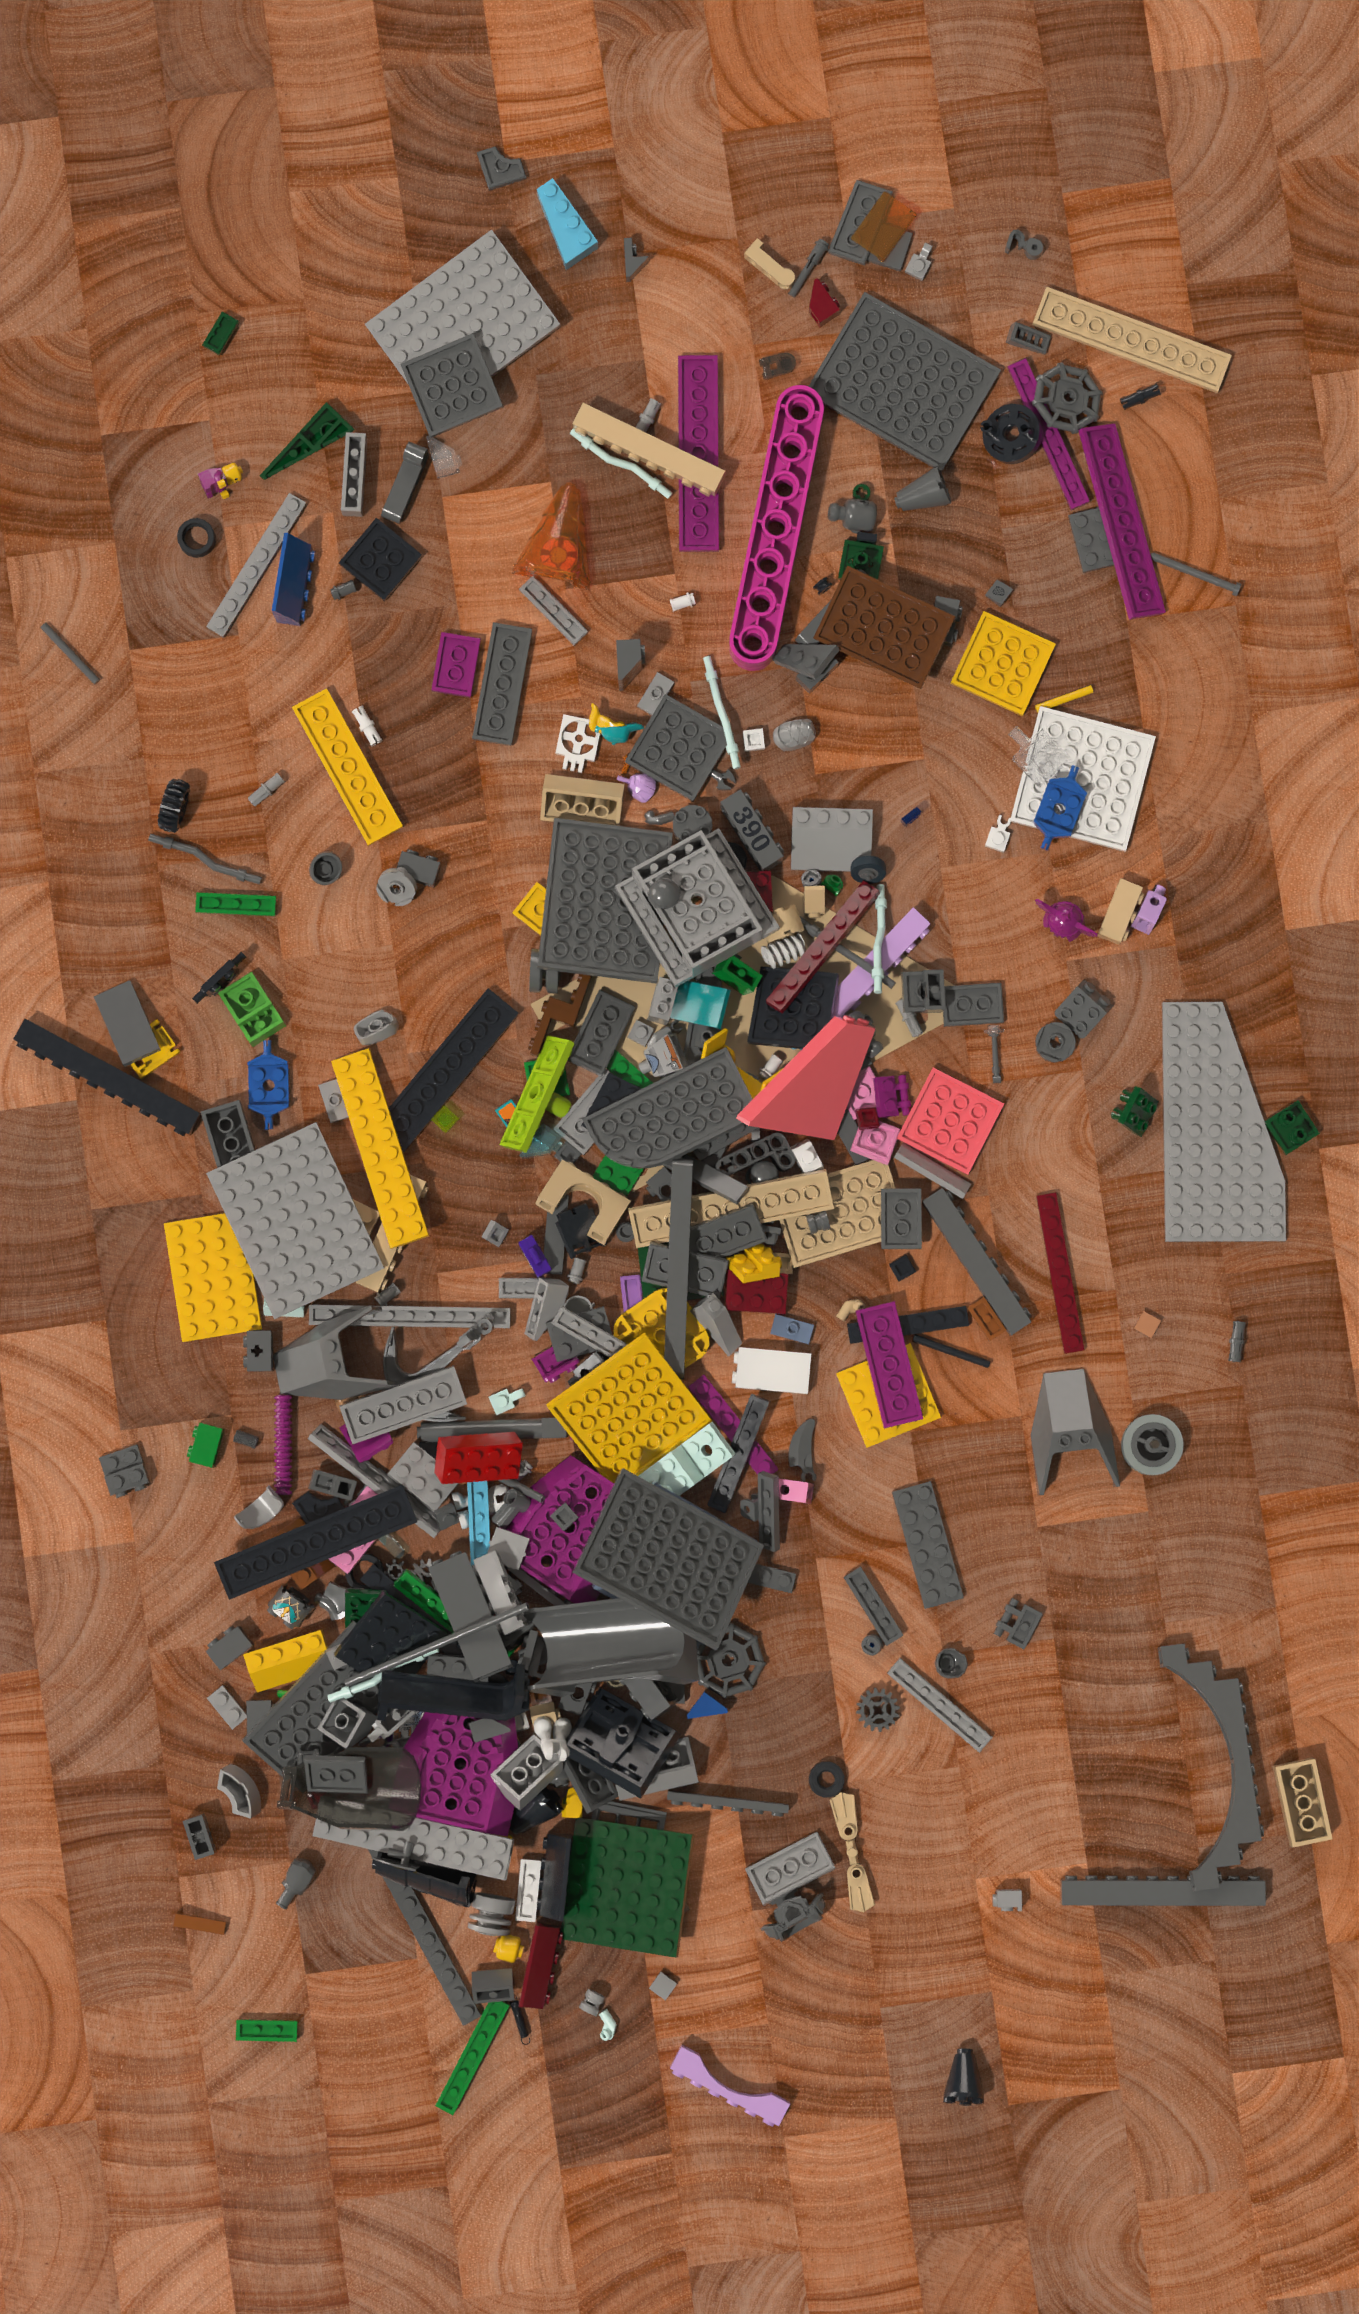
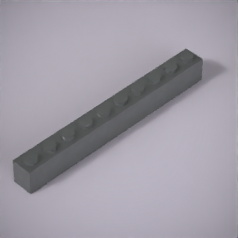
[1060,1875,1266,1906]

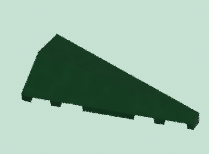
[259,402,355,480]

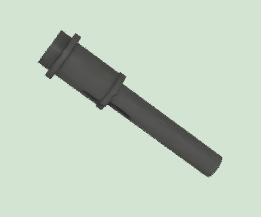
[788,239,829,298]

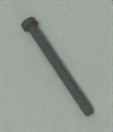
[1151,553,1241,597]

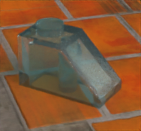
[519,1123,563,1159]

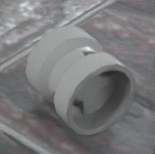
[579,1989,606,2016]

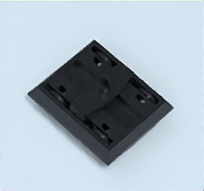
[565,1687,682,1799]

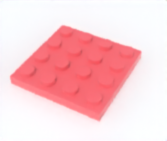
[897,1068,1004,1175]

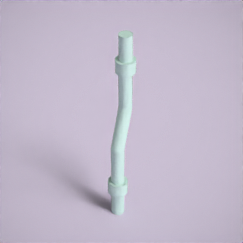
[570,428,673,499]
[703,656,741,769]
[872,884,887,994]
[328,1648,439,1703]

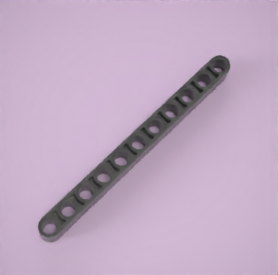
[664,1159,693,1379]

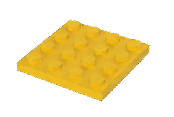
[950,611,1056,716]
[836,1343,941,1448]

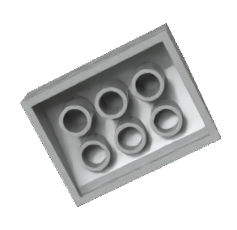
[791,807,873,872]

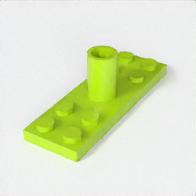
[499,1036,575,1153]

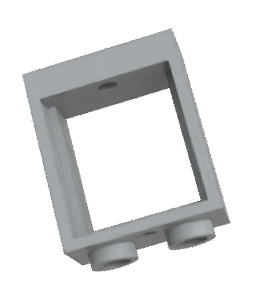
[647,977,678,1025]

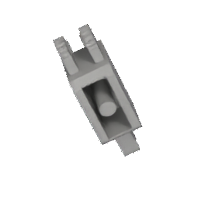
[367,1708,417,1743]

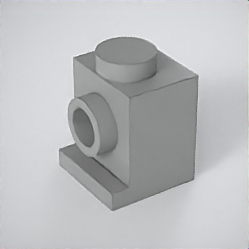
[992,1889,1022,1911]

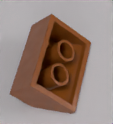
[268,1517,336,1590]

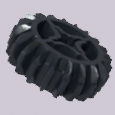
[158,779,190,833]

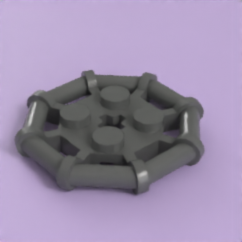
[1032,362,1103,434]
[697,1622,766,1699]

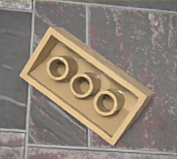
[540,774,625,826]

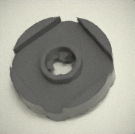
[1035,1022,1076,1063]

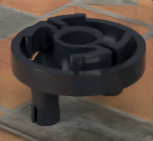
[980,404,1042,464]

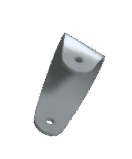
[234,1485,283,1529]

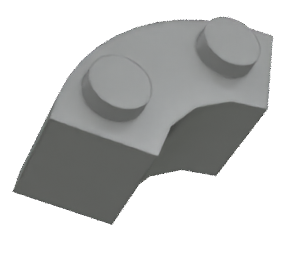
[217,1764,261,1818]

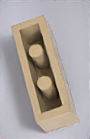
[1098,879,1144,945]

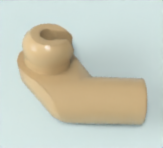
[836,1299,865,1321]

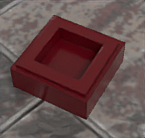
[855,1107,880,1130]

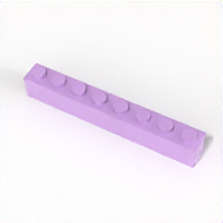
[832,908,930,1018]

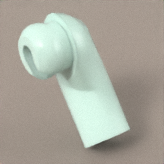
[599,2009,617,2041]

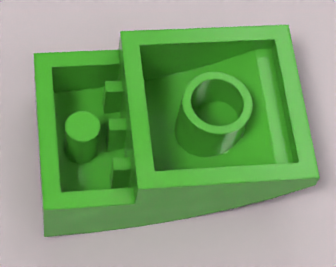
[218,972,286,1047]

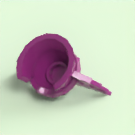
[1035,899,1098,942]

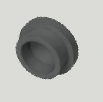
[616,1222,634,1242]

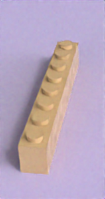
[572,403,726,496]

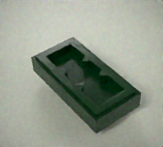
[202,311,240,356]

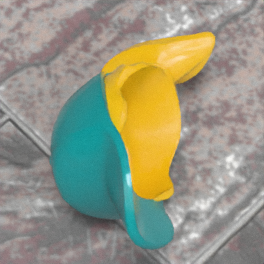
[589,703,644,745]

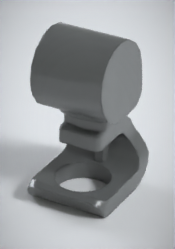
[1005,230,1043,260]

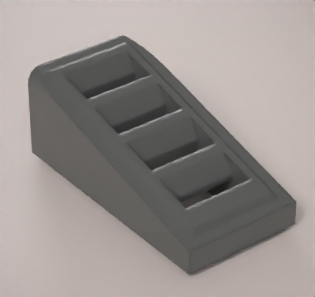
[1006,322,1051,355]

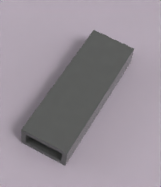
[428,1551,513,1682]

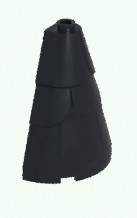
[372,1852,477,1908]

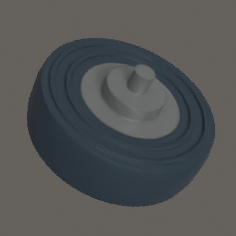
[850,856,886,884]

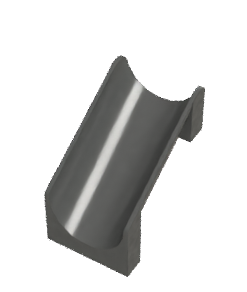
[524,1598,699,1697]

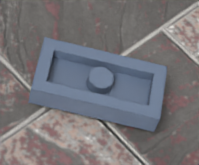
[770,1314,814,1345]

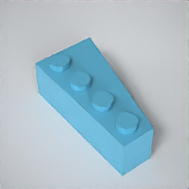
[537,178,598,270]

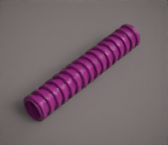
[274,1395,292,1495]

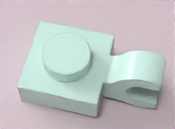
[489,1389,526,1415]

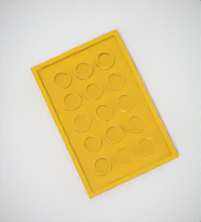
[164,1213,262,1342]

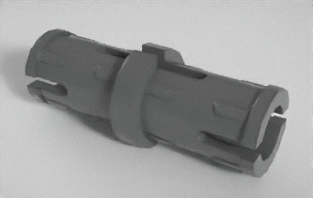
[1228,1321,1246,1363]

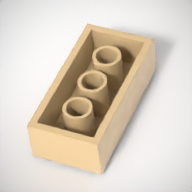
[1272,1758,1332,1847]

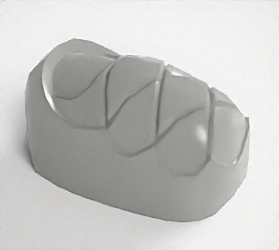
[773,719,816,751]
[354,1009,399,1045]

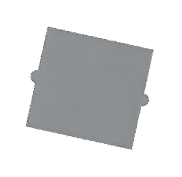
[487,1527,530,1570]

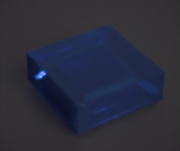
[900,807,921,827]

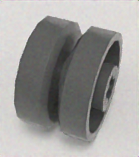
[529,948,561,994]

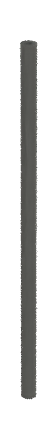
[344,1602,530,1687]

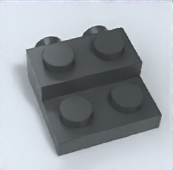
[99,1445,150,1498]

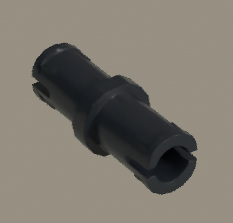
[1120,383,1161,410]

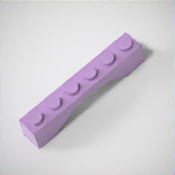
[670,2044,790,2127]

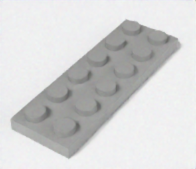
[339,1366,467,1444]

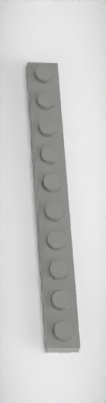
[309,1305,510,1328]

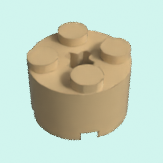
[765,904,804,944]

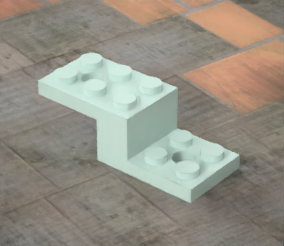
[638,1422,736,1496]

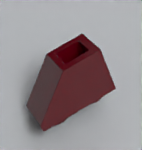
[809,278,840,328]

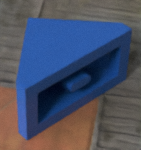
[687,1691,728,1719]

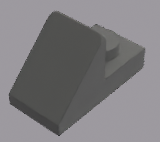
[624,238,649,282]

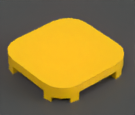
[614,1288,709,1368]

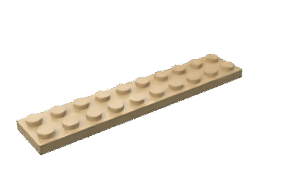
[1032,287,1232,393]
[628,1169,834,1248]

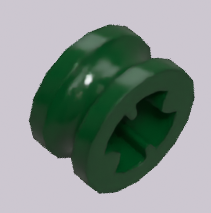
[853,484,870,501]

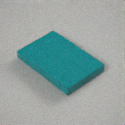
[670,981,731,1029]

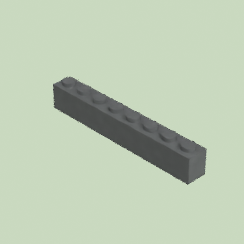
[921,1188,1032,1336]

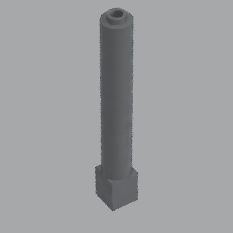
[417,1418,567,1443]

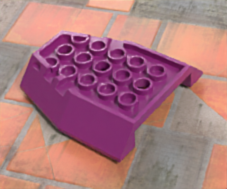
[491,1455,614,1604]
[389,1712,518,1837]

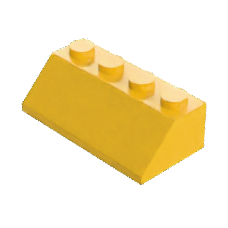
[243,1629,328,1692]

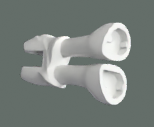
[451,1484,509,1530]
[533,1716,572,1761]

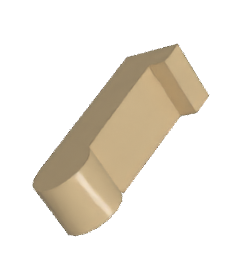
[744,238,795,290]

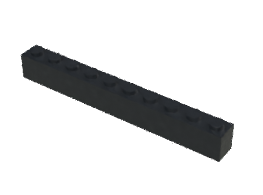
[13,1019,202,1136]

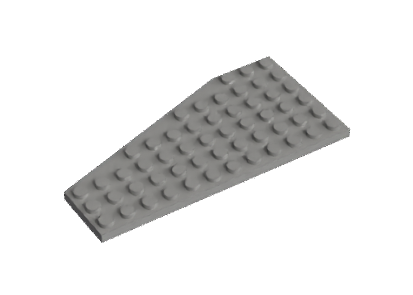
[1162,1002,1286,1242]

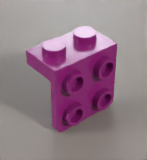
[531,1346,580,1383]
[339,1424,394,1463]

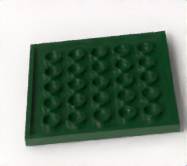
[561,1818,694,1958]

